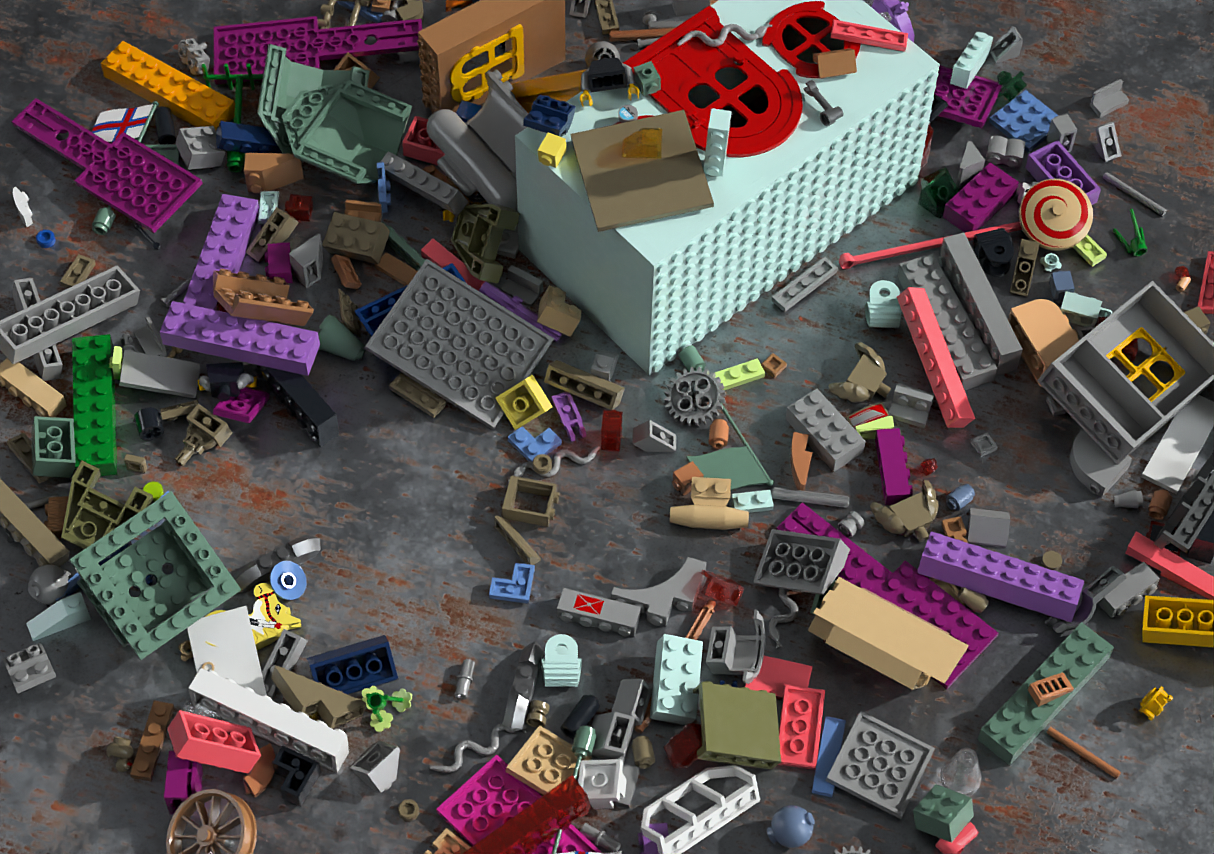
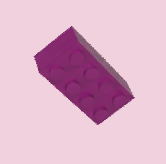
[943,162,1019,233]

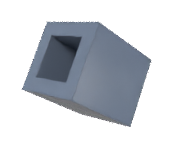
[1049,271,1075,301]

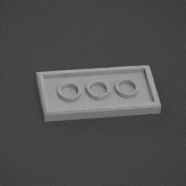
[119,350,200,398]

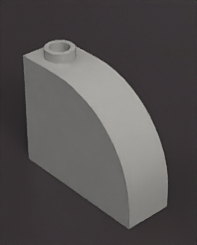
[1070,428,1132,498]

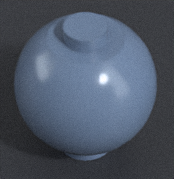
[767,805,815,848]

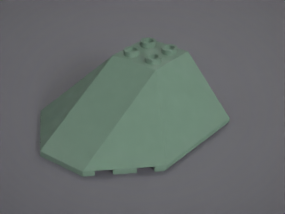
[257,44,370,162]
[282,80,412,184]

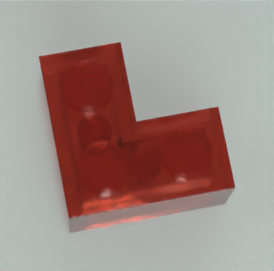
[664,723,702,768]

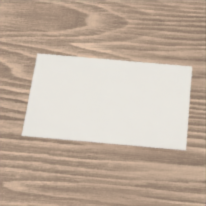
[187,606,267,696]

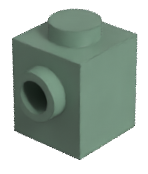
[633,61,661,96]

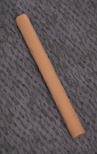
[1046,726,1121,779]

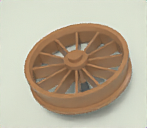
[166,789,257,854]

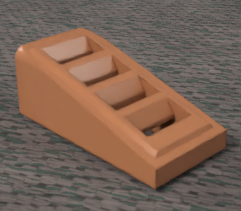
[1028,672,1074,707]

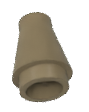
[957,587,988,613]

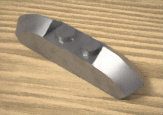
[232,536,320,593]
[503,641,544,728]

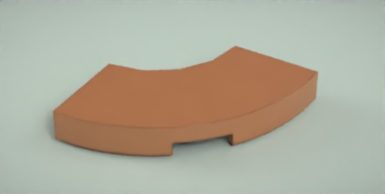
[244,743,275,798]

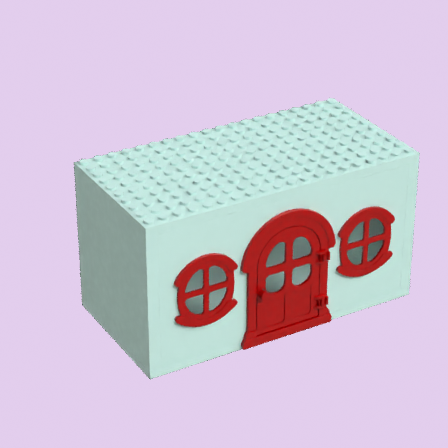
[515,0,940,375]

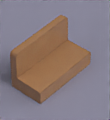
[813,48,857,78]

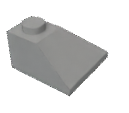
[350,740,400,793]

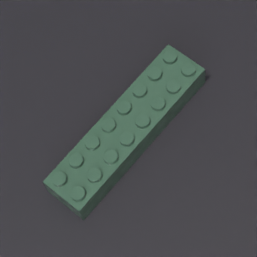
[977,622,1114,765]

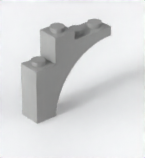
[611,557,707,626]

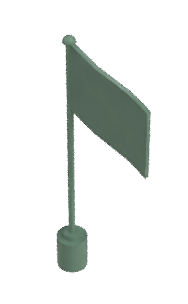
[678,345,774,491]

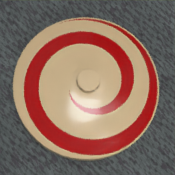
[1019,179,1093,251]

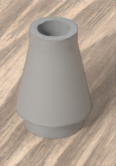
[1114,489,1143,509]

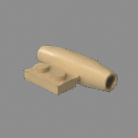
[670,477,749,530]

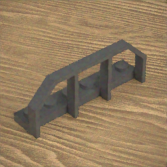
[1154,452,1214,553]

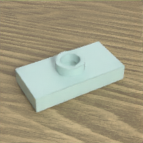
[258,191,279,224]

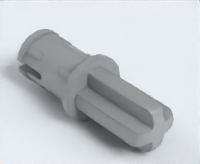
[454,659,475,700]
[580,823,620,852]

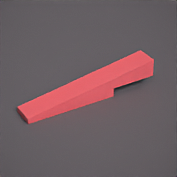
[421,239,487,291]
[1125,531,1214,600]

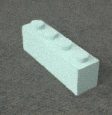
[950,32,993,89]
[703,108,732,176]

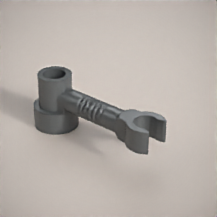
[803,80,843,126]

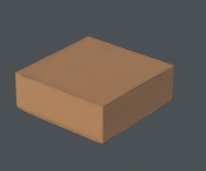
[761,353,787,379]

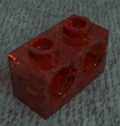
[601,410,623,452]

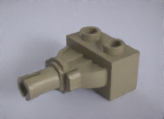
[174,404,232,467]

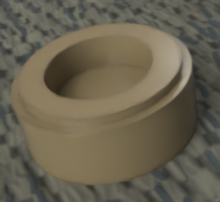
[533,454,552,474]
[1041,551,1062,571]
[398,799,419,822]

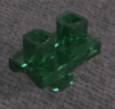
[997,71,1027,102]

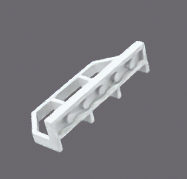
[641,765,760,854]

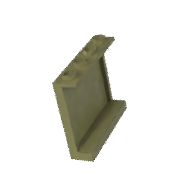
[693,681,781,770]

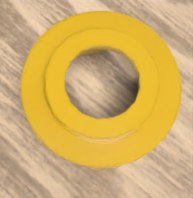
[1138,686,1173,720]

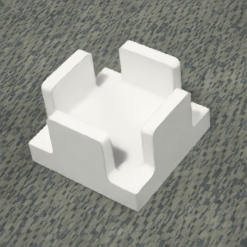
[577,759,626,809]

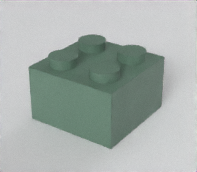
[913,784,974,843]

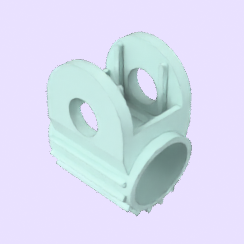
[865,280,902,328]
[541,634,582,687]

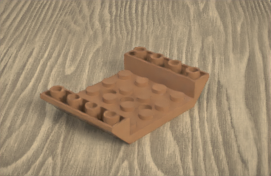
[213,269,314,326]

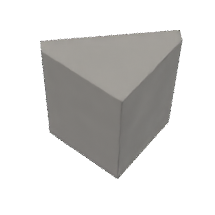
[955,141,985,191]
[967,508,1011,548]

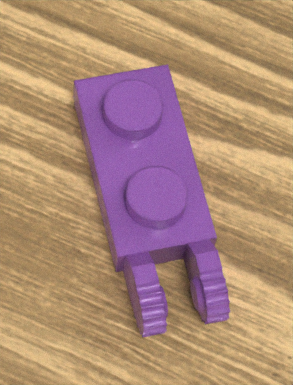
[551,392,586,442]

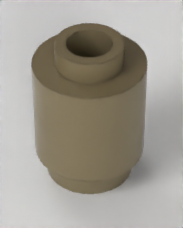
[631,736,655,769]

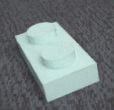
[732,490,774,513]

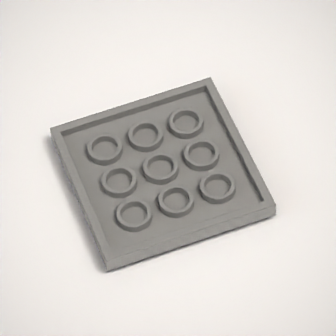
[826,711,935,819]

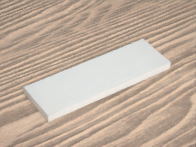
[1141,395,1214,494]

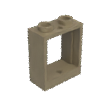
[502,476,560,527]

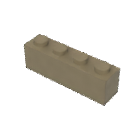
[544,360,625,410]

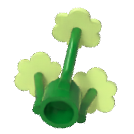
[361,686,412,732]

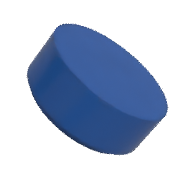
[36,230,56,248]

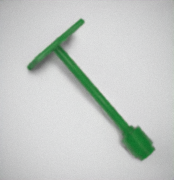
[201,63,263,172]

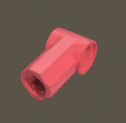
[935,822,978,854]

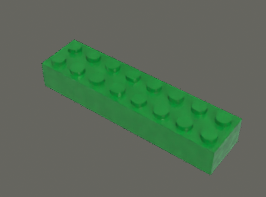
[72,334,117,477]

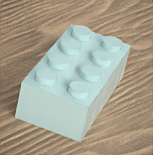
[650,634,703,725]

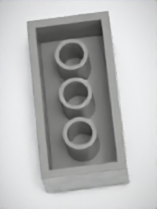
[786,389,866,472]

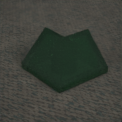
[918,167,959,218]

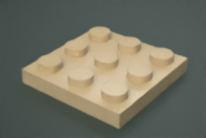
[505,725,592,804]

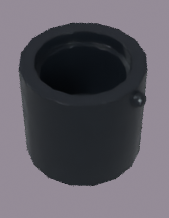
[133,407,164,441]

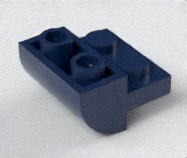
[523,95,575,136]

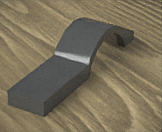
[1045,566,1127,633]

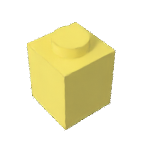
[538,132,567,168]

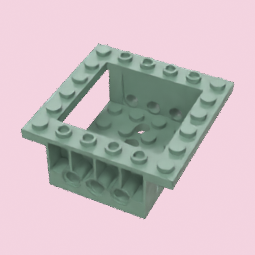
[69,491,241,661]

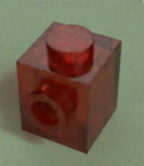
[285,194,314,222]

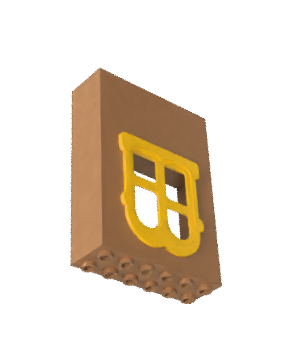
[417,0,565,114]

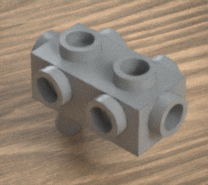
[178,38,210,75]

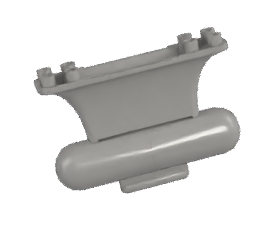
[426,69,528,212]

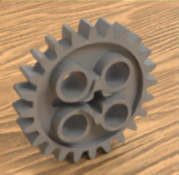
[664,367,726,427]

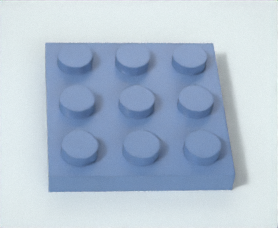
[989,90,1059,153]

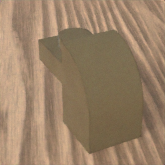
[396,0,424,21]

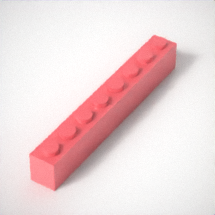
[897,287,976,428]

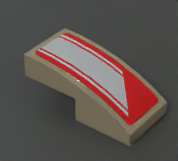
[846,402,890,429]

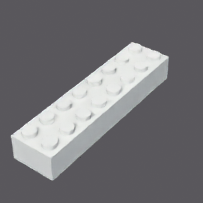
[188,668,349,773]

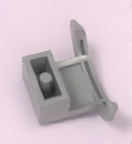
[706,609,765,684]

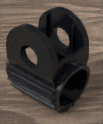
[973,228,1014,277]

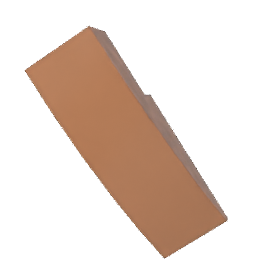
[790,432,812,491]

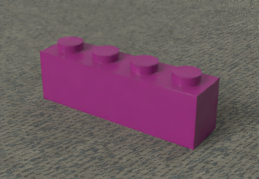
[875,428,913,506]

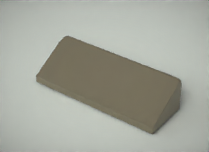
[494,516,541,565]

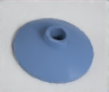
[270,561,307,600]

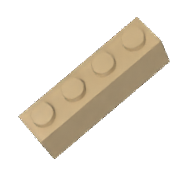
[0,358,67,417]

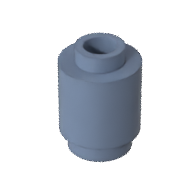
[946,484,975,511]

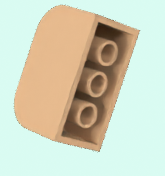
[1008,299,1079,387]

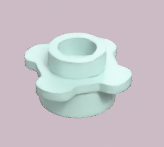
[1040,253,1062,272]

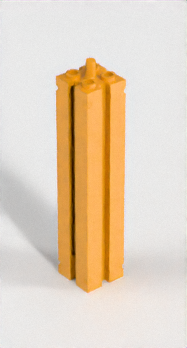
[511,69,587,113]

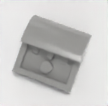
[3,642,56,693]

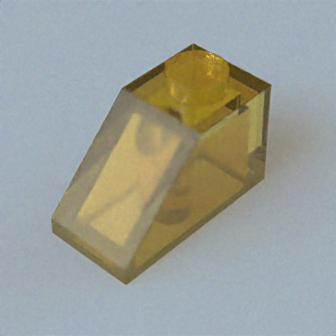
[622,128,663,159]

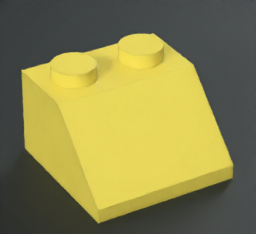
[495,374,552,430]

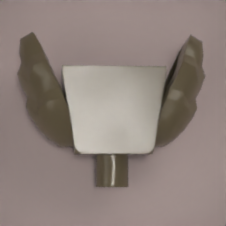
[828,342,891,403]
[870,480,939,542]

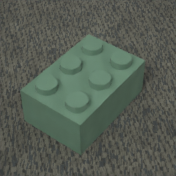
[31,416,76,478]

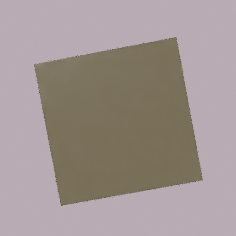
[570,110,714,232]

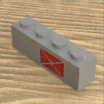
[557,588,641,637]

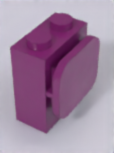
[164,751,203,815]

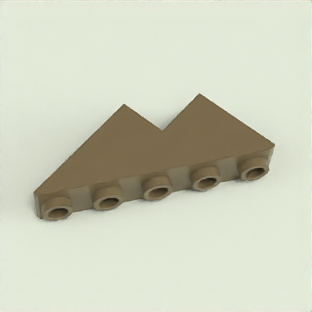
[271,666,366,729]

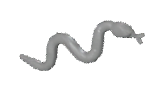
[677,22,772,47]
[508,445,600,482]
[769,588,799,648]
[429,723,527,773]

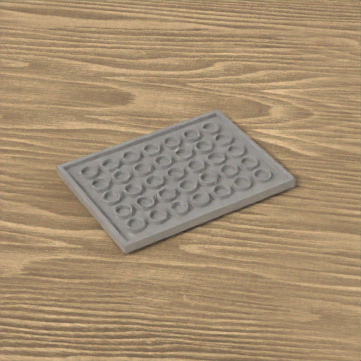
[365,259,554,430]

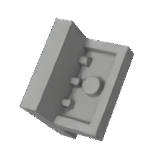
[889,383,935,428]

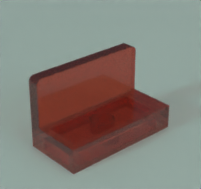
[701,570,744,606]

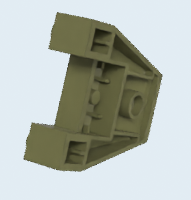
[451,204,520,283]
[61,461,153,549]

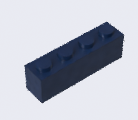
[216,121,283,154]

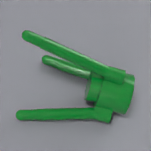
[1113,209,1147,256]

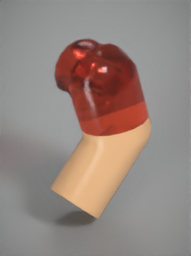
[1175,266,1191,292]

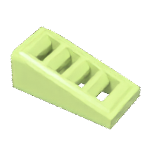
[855,416,894,440]

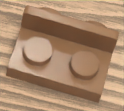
[344,200,382,222]

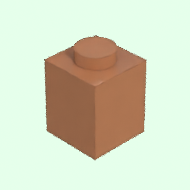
[672,461,704,496]

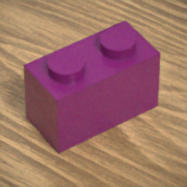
[264,242,293,283]

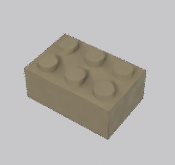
[322,212,390,265]

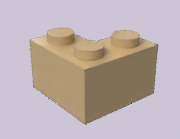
[537,285,582,337]

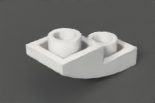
[13,187,33,227]

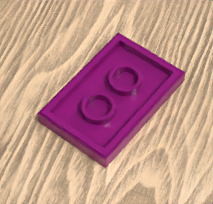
[213,387,270,423]

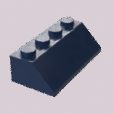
[307,635,398,694]

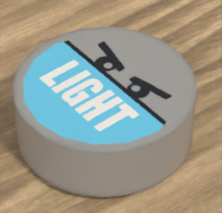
[618,105,638,123]

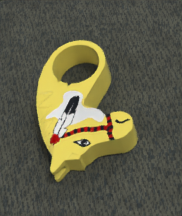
[205,583,301,650]

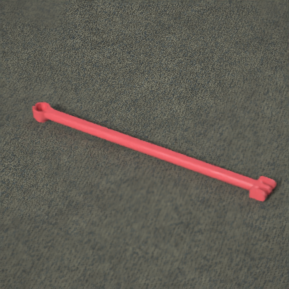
[839,221,1022,269]

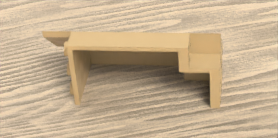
[808,577,969,690]

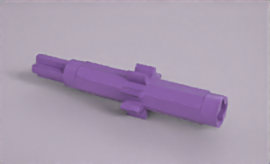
[479,282,562,342]

